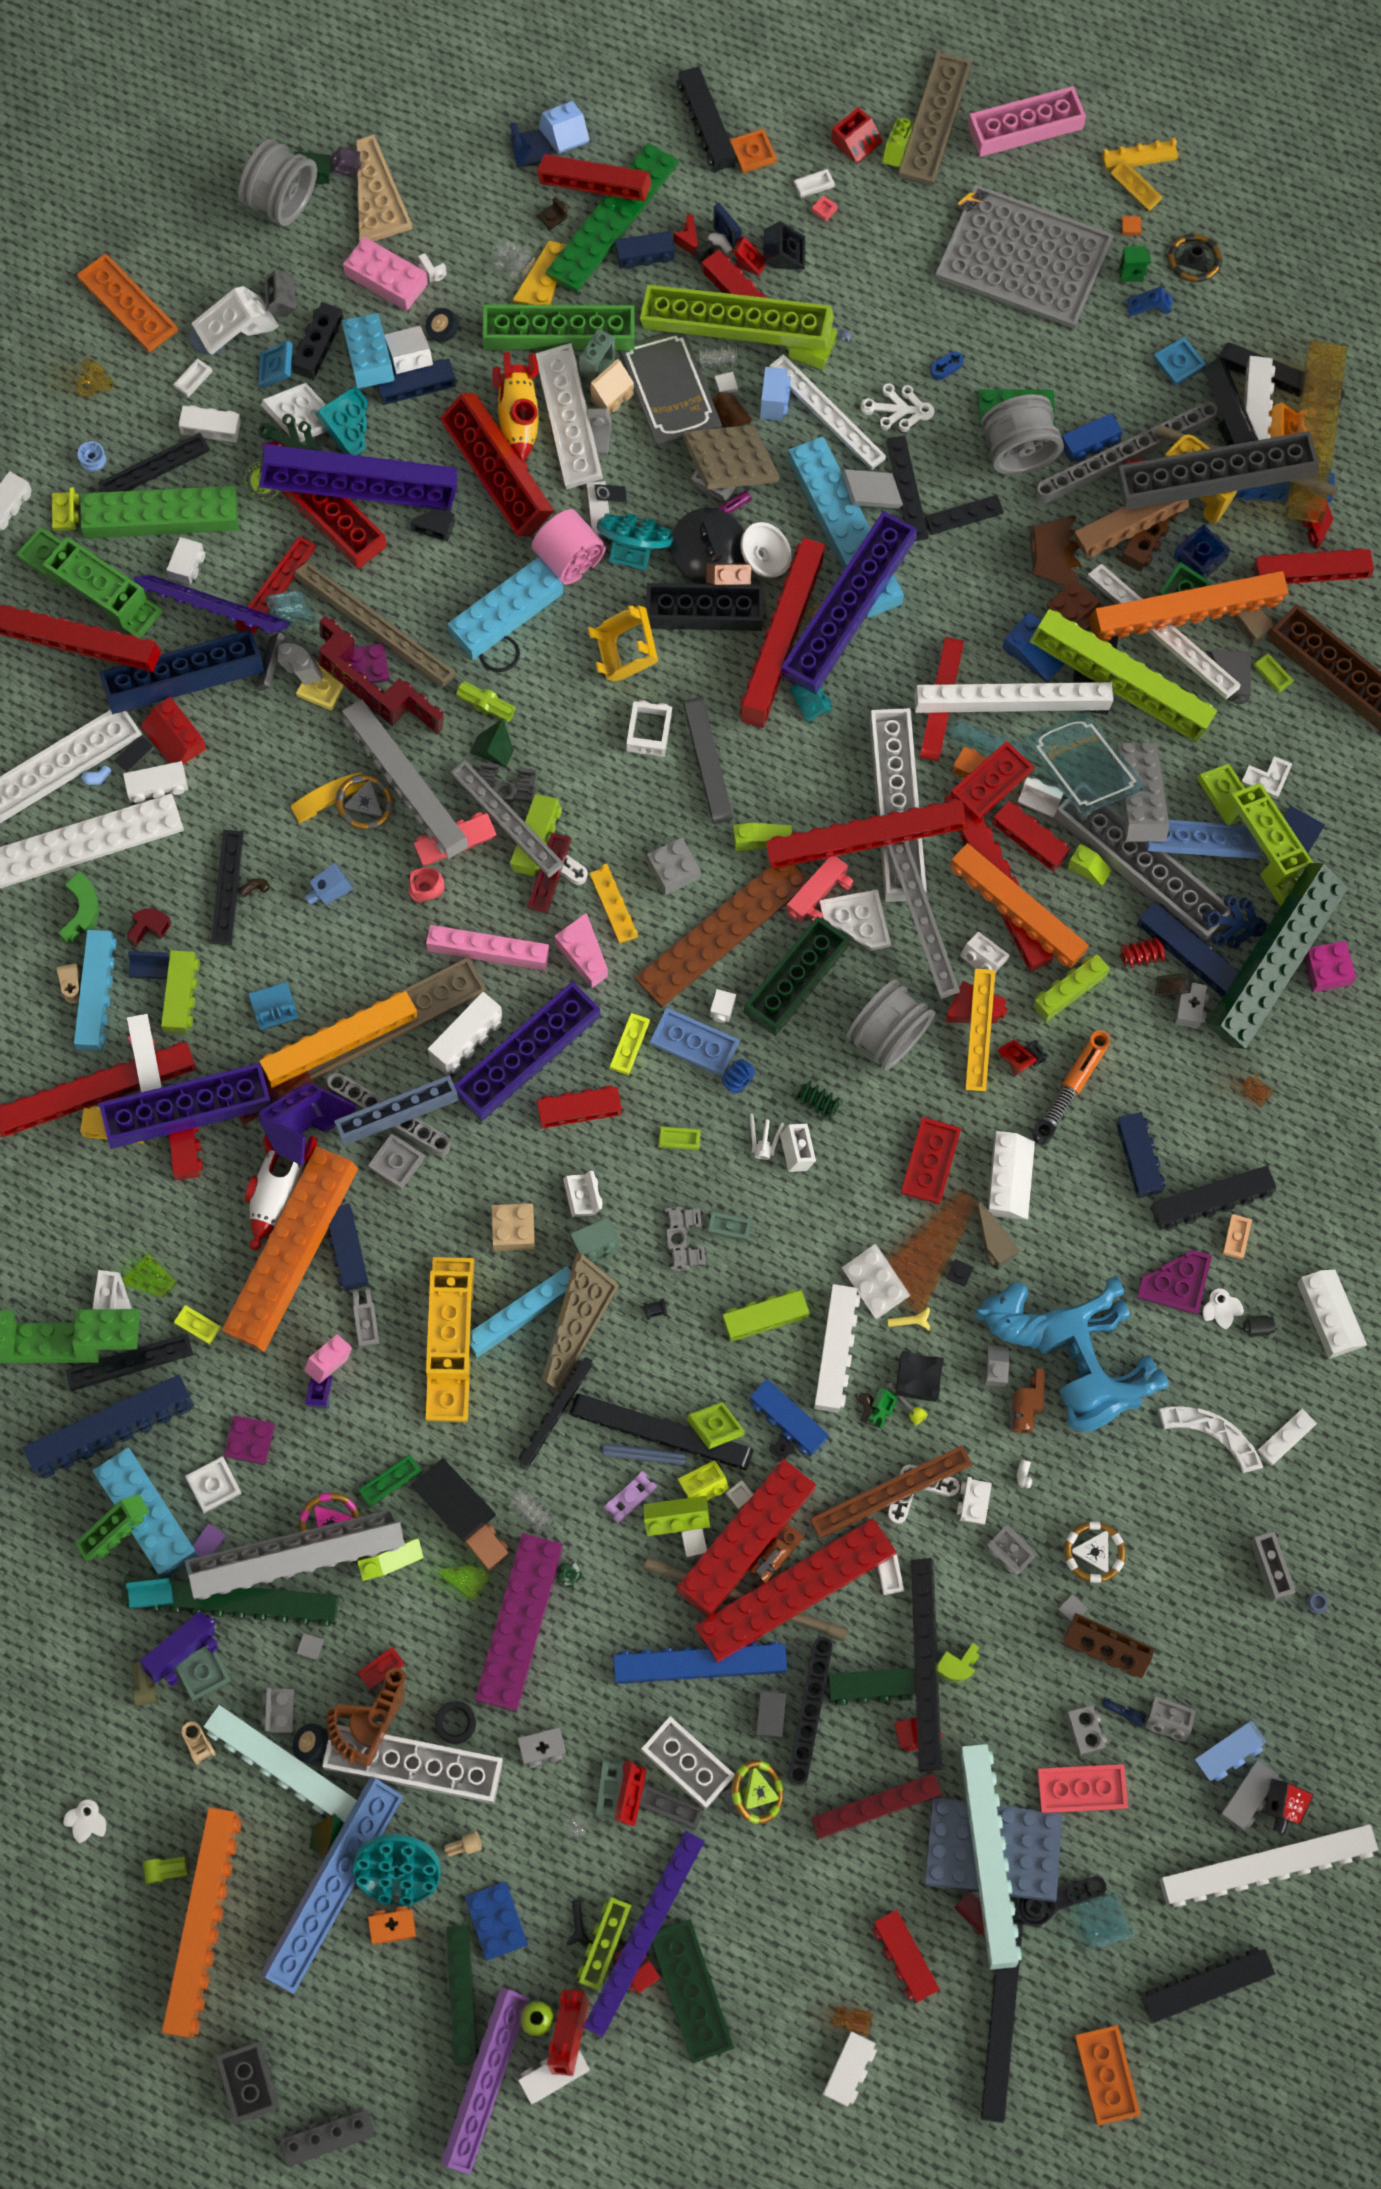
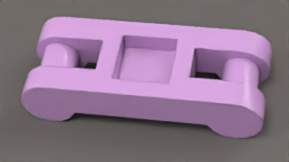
[604,1471,658,1523]

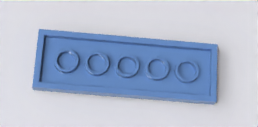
[1145,820,1261,859]

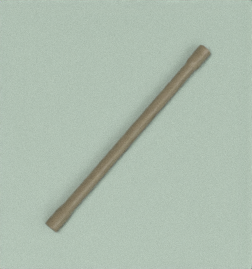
[1155,425,1338,498]
[644,1557,848,1641]

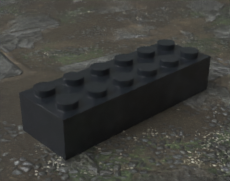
[646,583,763,631]

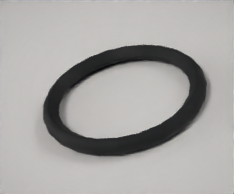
[479,636,520,672]

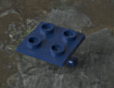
[509,123,552,168]

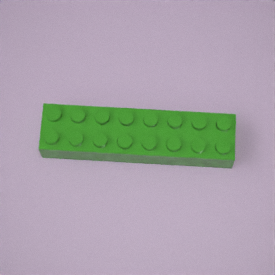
[483,305,635,350]
[81,486,239,539]

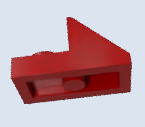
[673,214,698,256]
[732,237,766,276]
[998,1040,1036,1076]

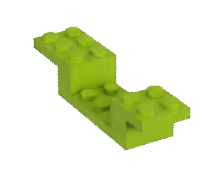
[1197,763,1314,907]

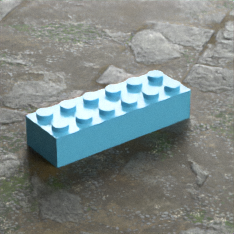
[447,557,563,660]
[92,1447,198,1579]

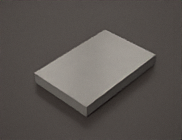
[842,469,903,509]

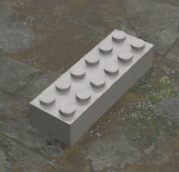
[1115,743,1169,842]

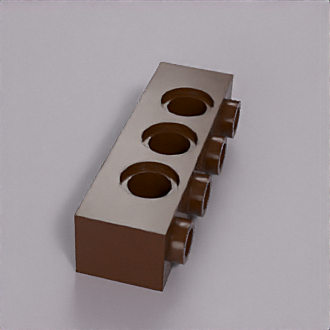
[1121,512,1179,572]
[1063,1613,1154,1678]

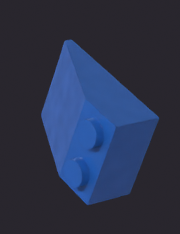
[1002,612,1065,683]

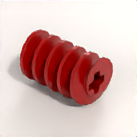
[1120,938,1165,968]

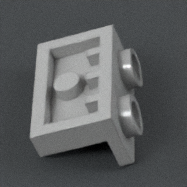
[261,1687,295,1733]
[1145,1696,1196,1742]

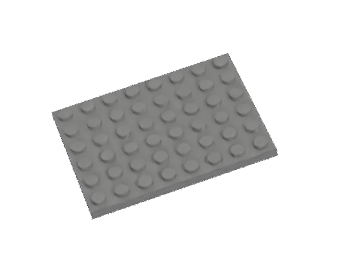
[935,184,1114,329]

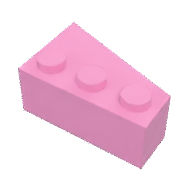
[555,913,608,988]

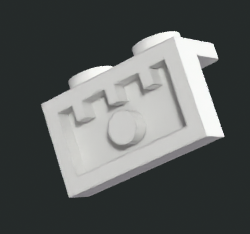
[960,932,1010,974]
[957,1477,992,1525]

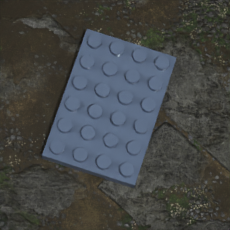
[925,1798,1062,1902]

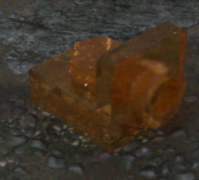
[1242,1073,1274,1108]

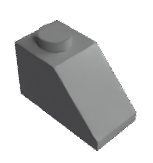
[984,1345,1009,1388]

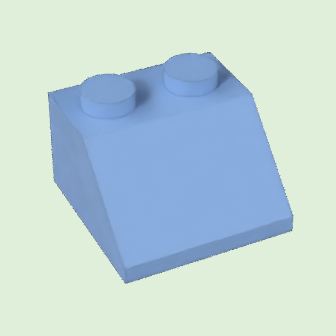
[538,101,589,154]

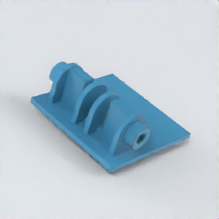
[249,982,299,1030]

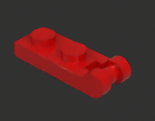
[614,1760,646,1826]

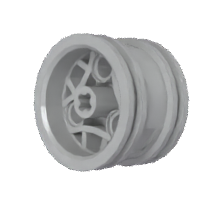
[238,139,317,226]
[981,394,1064,475]
[846,979,935,1071]

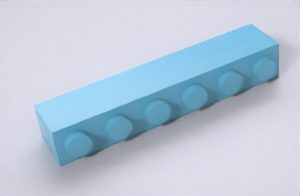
[74,930,117,1051]
[470,1266,571,1358]

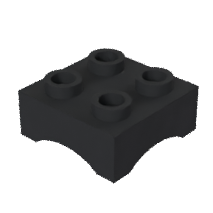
[895,1351,944,1402]

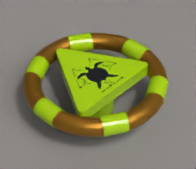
[731,1760,784,1824]

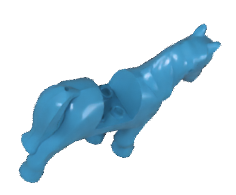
[974,1276,1169,1432]

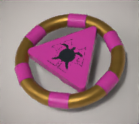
[299,1492,360,1532]

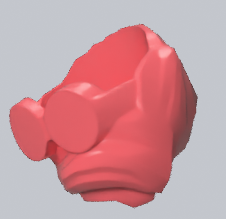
[408,867,445,903]

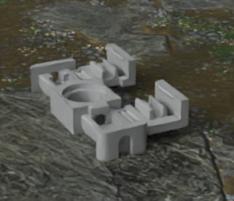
[665,1207,706,1272]

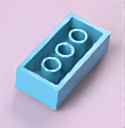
[342,313,395,389]

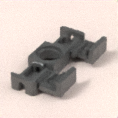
[480,762,536,804]

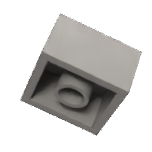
[647,838,701,895]

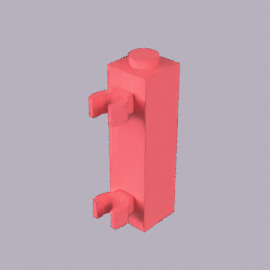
[786,856,853,923]

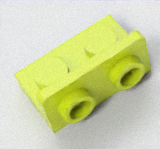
[52,487,80,531]
[678,1460,729,1501]

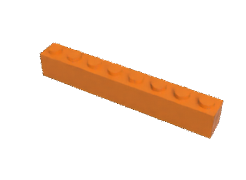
[950,843,1089,969]

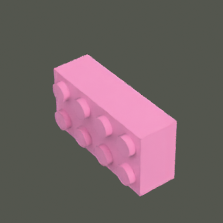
[343,237,428,311]

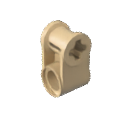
[57,963,81,1004]
[182,1722,216,1765]

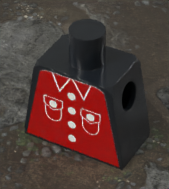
[1266,1778,1314,1834]

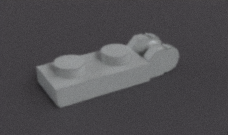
[353,1288,380,1348]

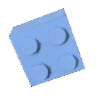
[760,366,791,421]

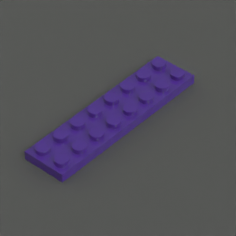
[133,574,290,633]

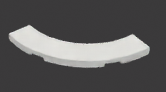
[1157,1406,1263,1474]

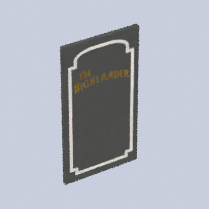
[620,332,722,446]

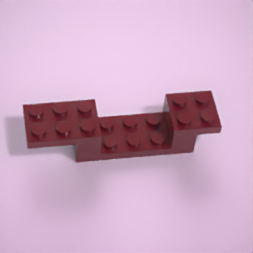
[319,616,444,735]

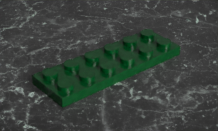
[652,1919,734,2064]

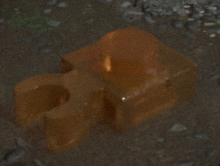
[832,2006,874,2037]

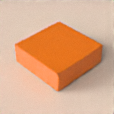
[1122,216,1141,236]

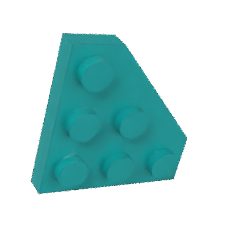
[315,386,368,455]

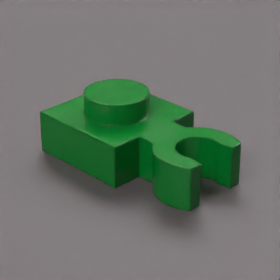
[868,1388,898,1428]

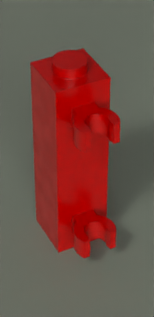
[547,1988,589,2076]

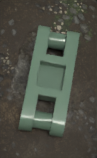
[596,1759,625,1818]

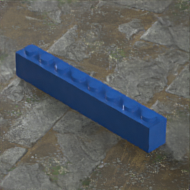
[614,1641,787,1684]

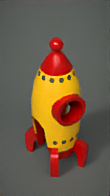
[492,352,539,469]

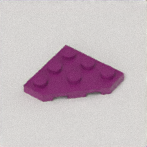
[1137,1250,1212,1315]

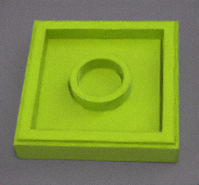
[686,1402,745,1449]

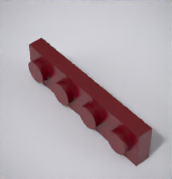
[527,832,572,914]

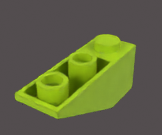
[882,118,915,167]

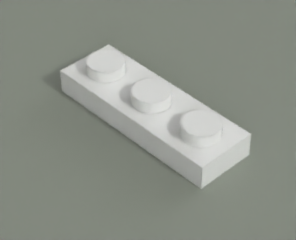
[1257,1409,1317,1466]

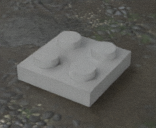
[368,1133,425,1190]

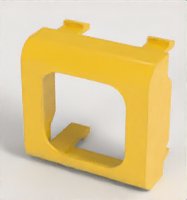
[588,605,658,682]

